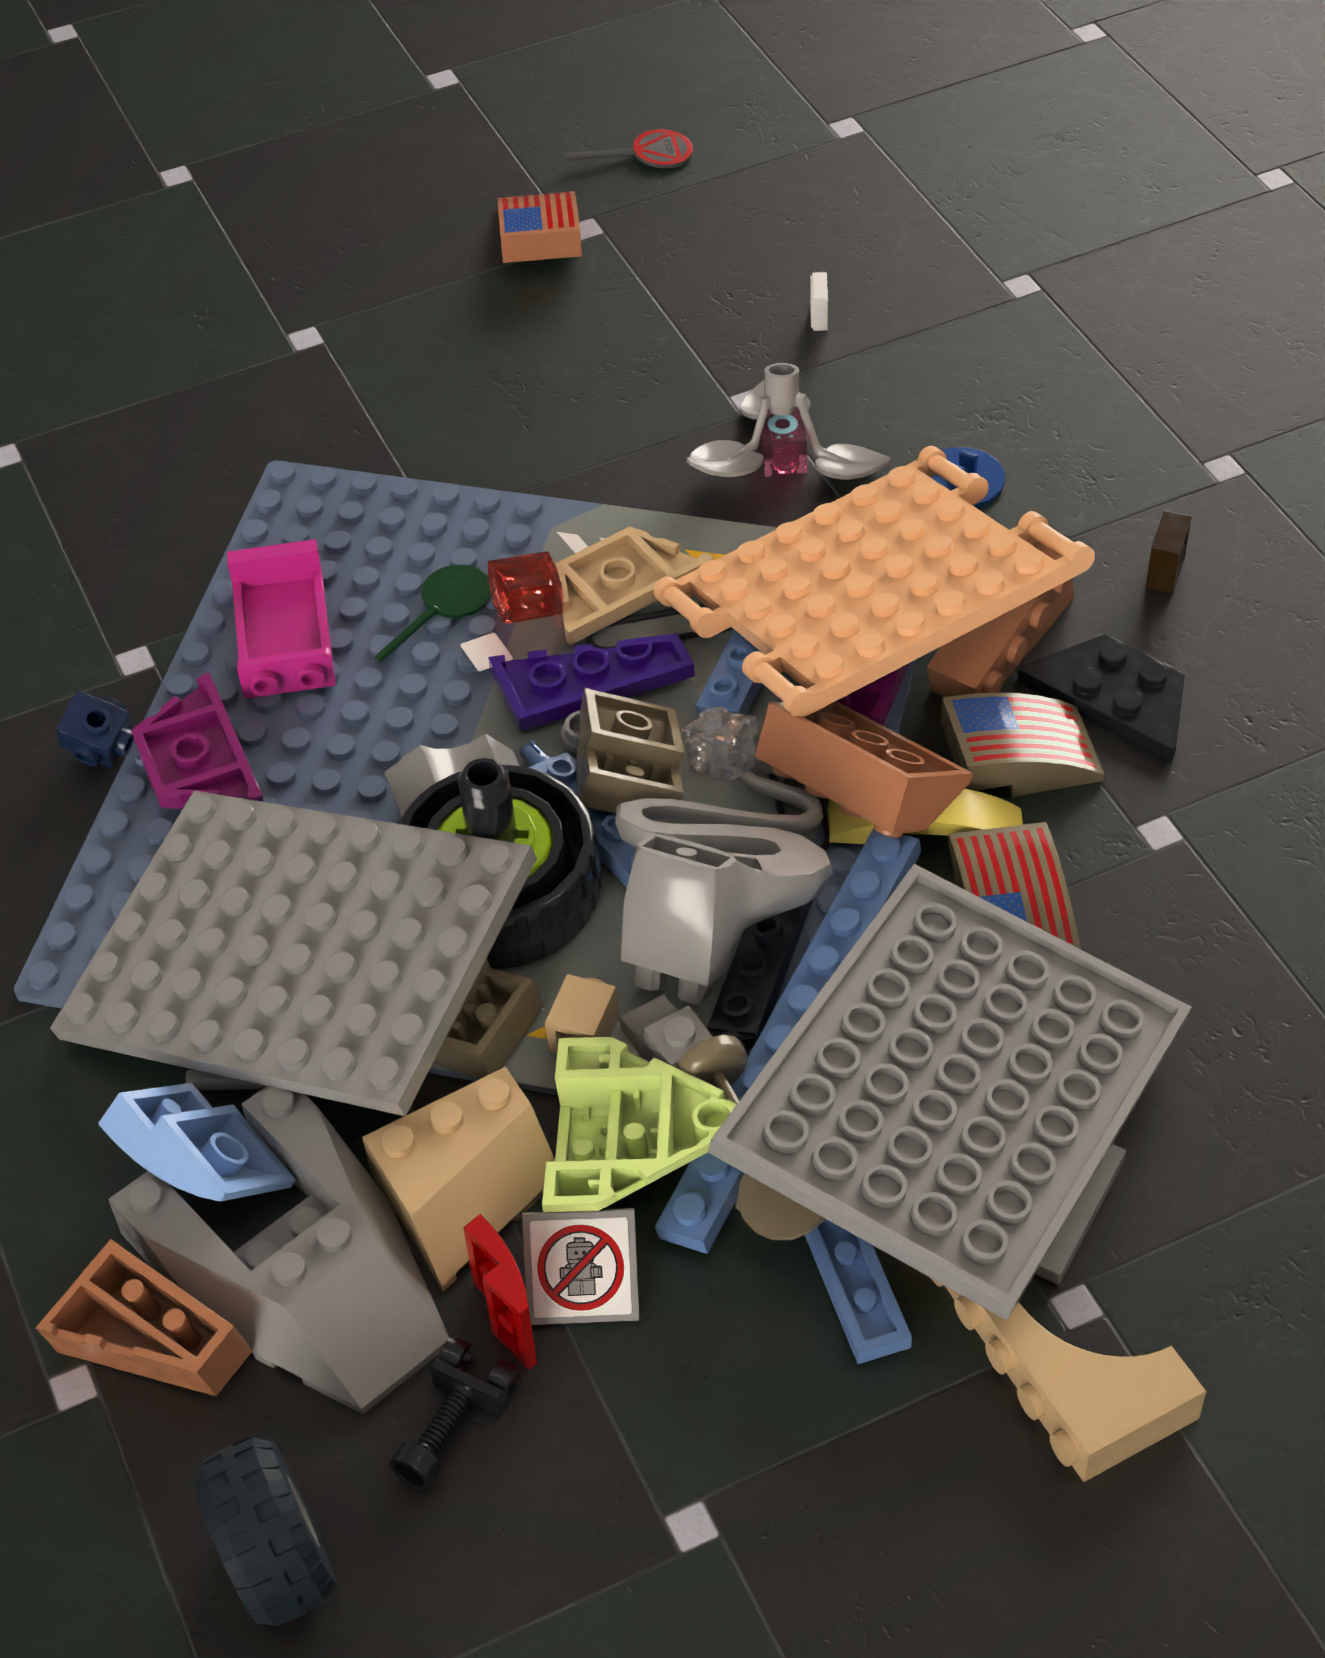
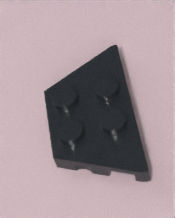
[1017,634,1185,762]

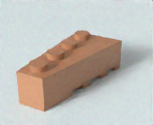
[927,542,1074,697]

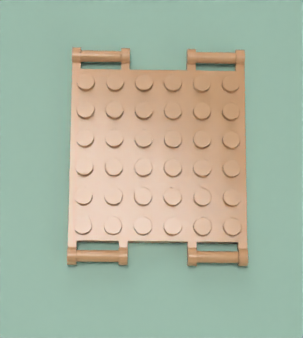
[653,446,1095,717]

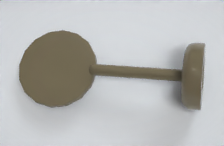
[676,1035,825,1240]

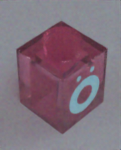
[759,407,808,477]

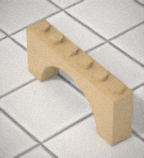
[931,1278,1206,1482]

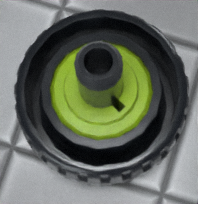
[398,758,601,969]

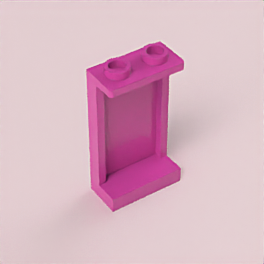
[227,539,336,699]

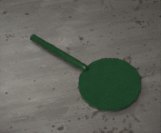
[375,565,493,662]

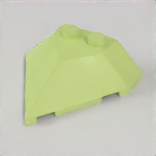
[542,1037,737,1212]

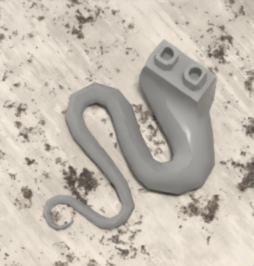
[615,762,833,1005]

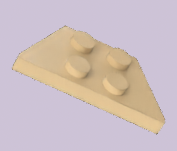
[555,526,714,645]

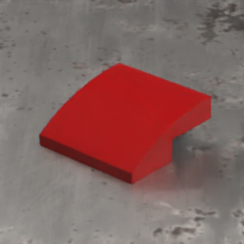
[463,1214,537,1370]

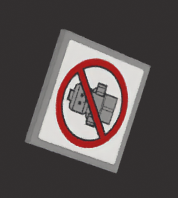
[522,1208,639,1325]

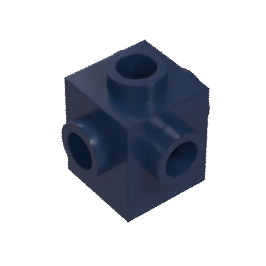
[56,690,134,769]

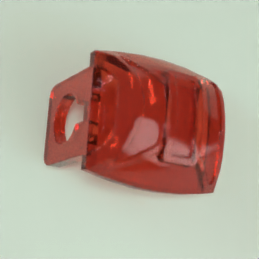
[488,551,563,624]

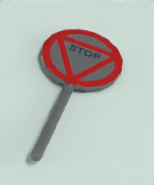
[562,129,693,168]

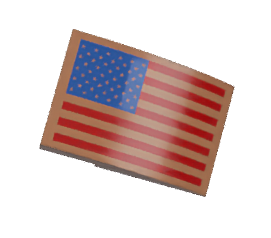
[497,191,582,263]

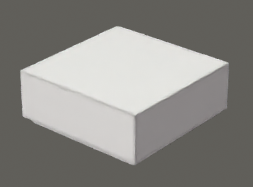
[810,272,828,331]

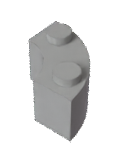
[384,734,519,817]

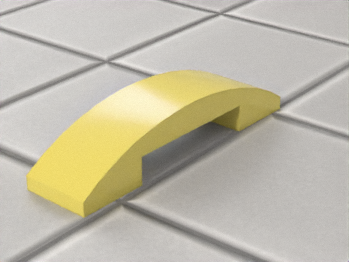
[827,789,1023,844]

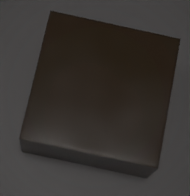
[1145,511,1192,595]

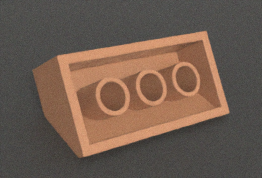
[755,701,973,838]

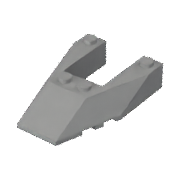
[108,1086,449,1414]

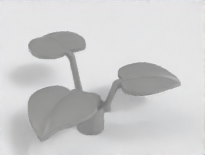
[686,363,892,480]

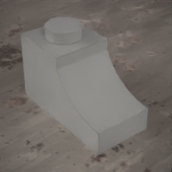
[619,994,713,1068]

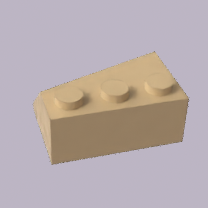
[362,1066,555,1292]

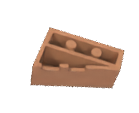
[36,1239,252,1396]

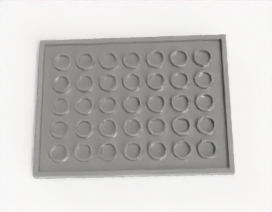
[50,791,537,1116]
[708,864,1192,1321]

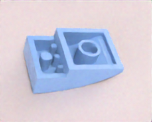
[98,1083,296,1202]

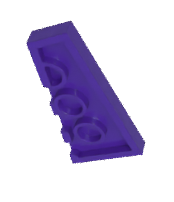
[488,633,695,732]

